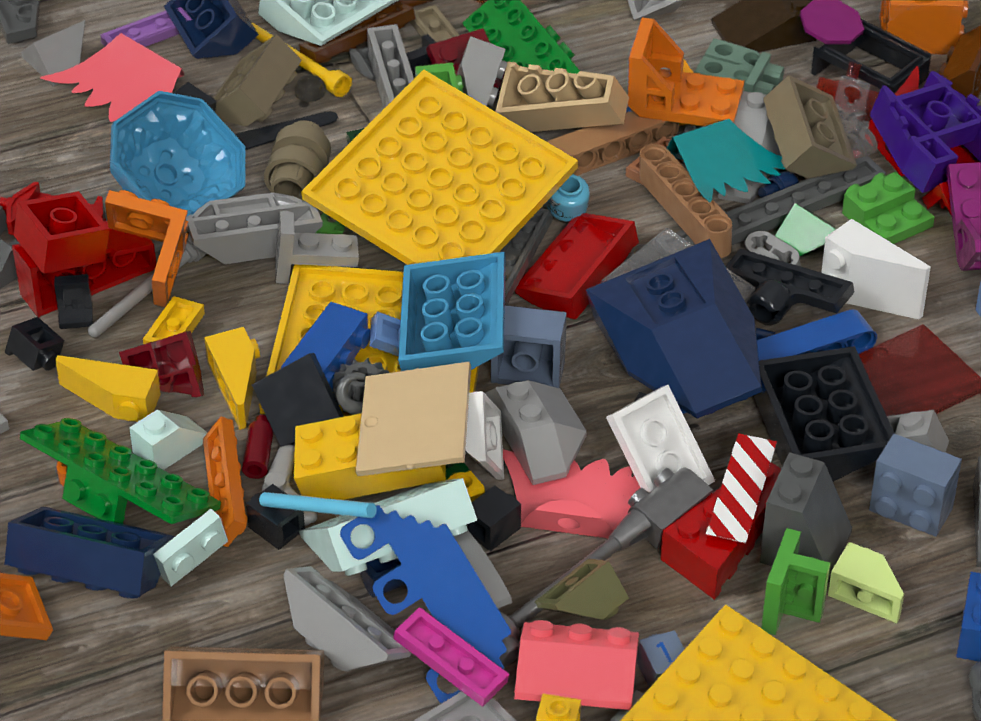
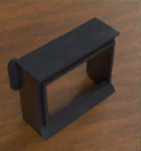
[811,18,932,93]

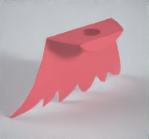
[40,33,184,122]
[503,449,640,539]

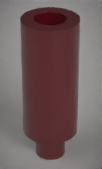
[242,415,274,479]

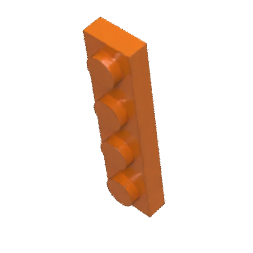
[203,416,248,547]

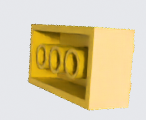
[294,413,446,500]

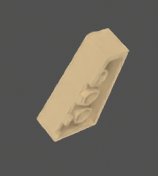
[495,61,629,132]

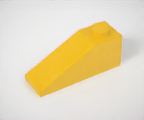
[204,327,260,430]
[55,355,161,422]

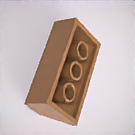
[162,646,324,721]

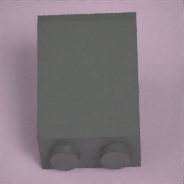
[760,452,852,583]

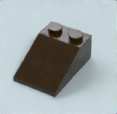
[711,0,817,53]

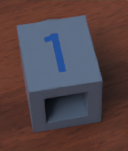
[637,630,684,688]

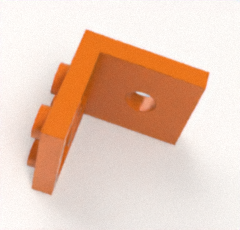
[105,190,189,307]

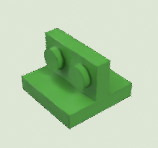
[761,528,830,635]

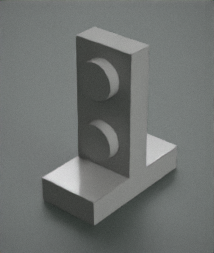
[275,212,359,284]

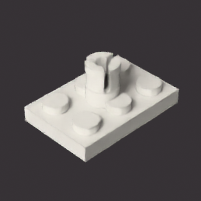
[606,385,715,493]

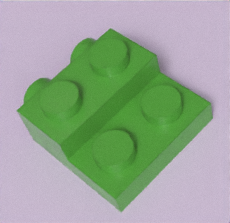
[842,171,935,244]

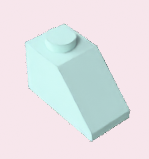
[129,410,208,470]

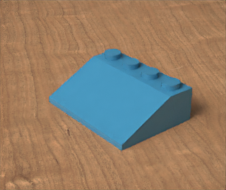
[398,252,506,371]

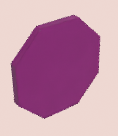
[800,0,864,44]

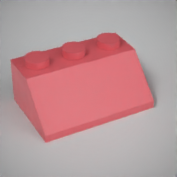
[514,620,639,710]

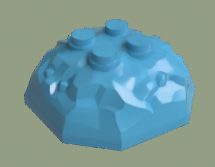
[110,91,245,216]

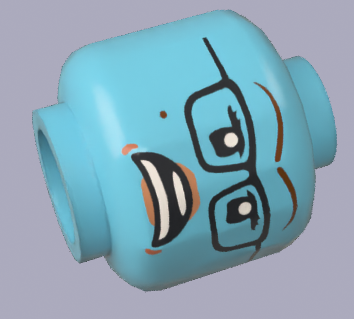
[547,174,590,222]

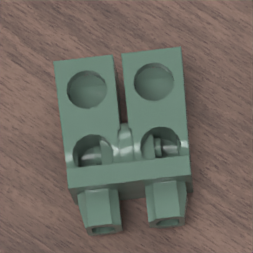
[694,38,784,95]

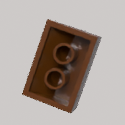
[939,25,981,98]

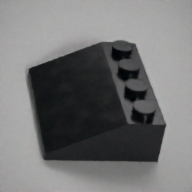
[753,346,895,482]

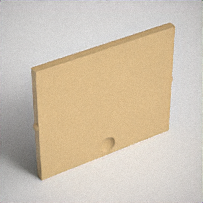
[355,362,471,476]

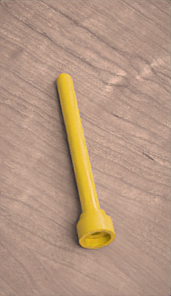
[252,23,352,97]

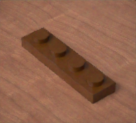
[299,1,416,63]

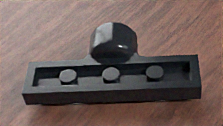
[725,248,855,326]

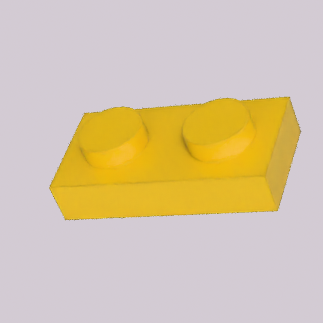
[143,296,205,344]

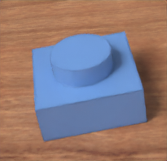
[369,312,401,356]

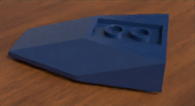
[586,239,762,419]

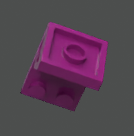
[946,162,981,271]

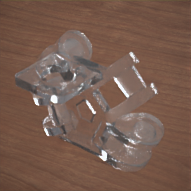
[834,75,877,160]

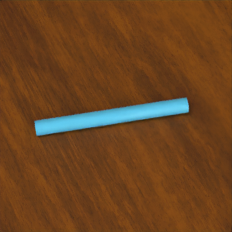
[259,492,377,518]

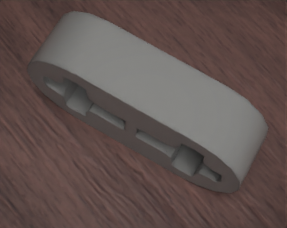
[745,231,801,266]

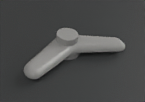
[262,445,317,526]

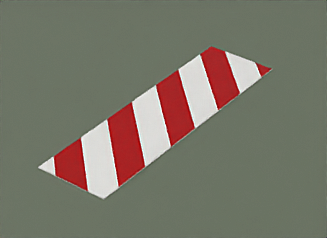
[706,433,777,543]

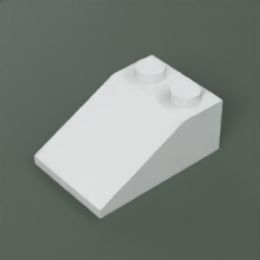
[821,219,931,320]

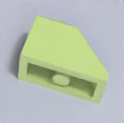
[828,542,904,623]

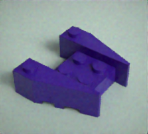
[870,71,981,193]

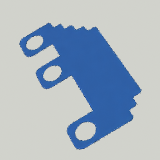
[340,505,511,703]

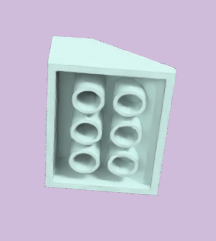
[258,0,398,46]
[299,478,477,576]

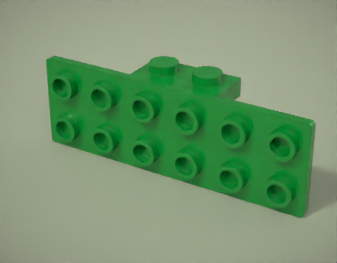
[463,0,580,74]
[19,418,221,524]

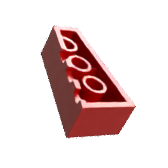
[12,229,157,317]
[661,462,781,600]

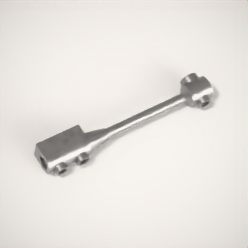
[499,468,713,667]

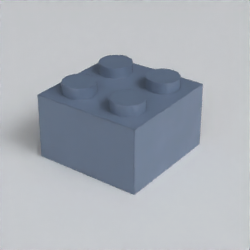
[491,305,566,388]
[869,434,962,537]

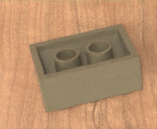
[213,34,302,127]
[763,75,857,179]

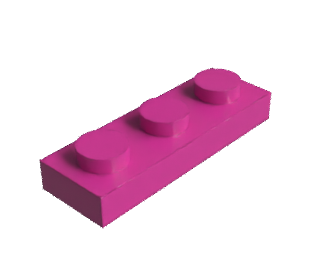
[394,607,509,707]

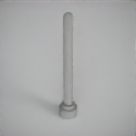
[88,234,207,338]

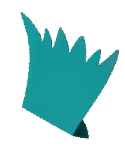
[666,119,786,202]

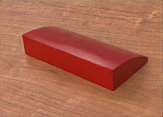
[515,213,639,320]

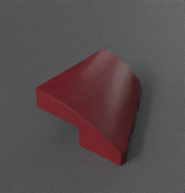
[119,331,204,398]

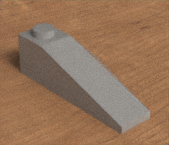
[718,91,782,204]

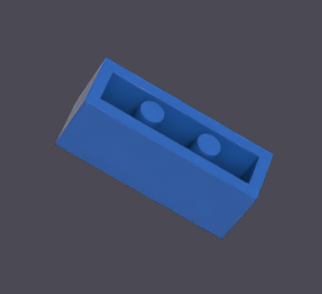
[281,302,371,391]

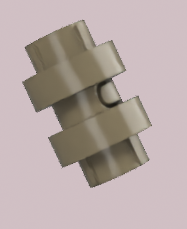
[264,120,331,200]

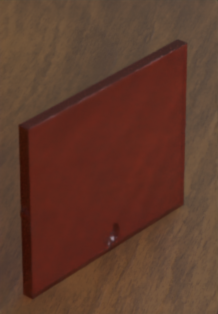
[858,324,981,416]

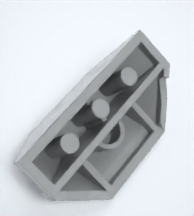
[186,192,323,264]
[485,380,587,485]
[283,566,412,671]

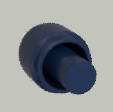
[758,171,799,198]

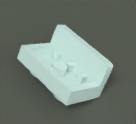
[153,509,228,587]

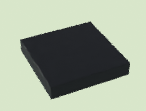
[252,353,344,447]

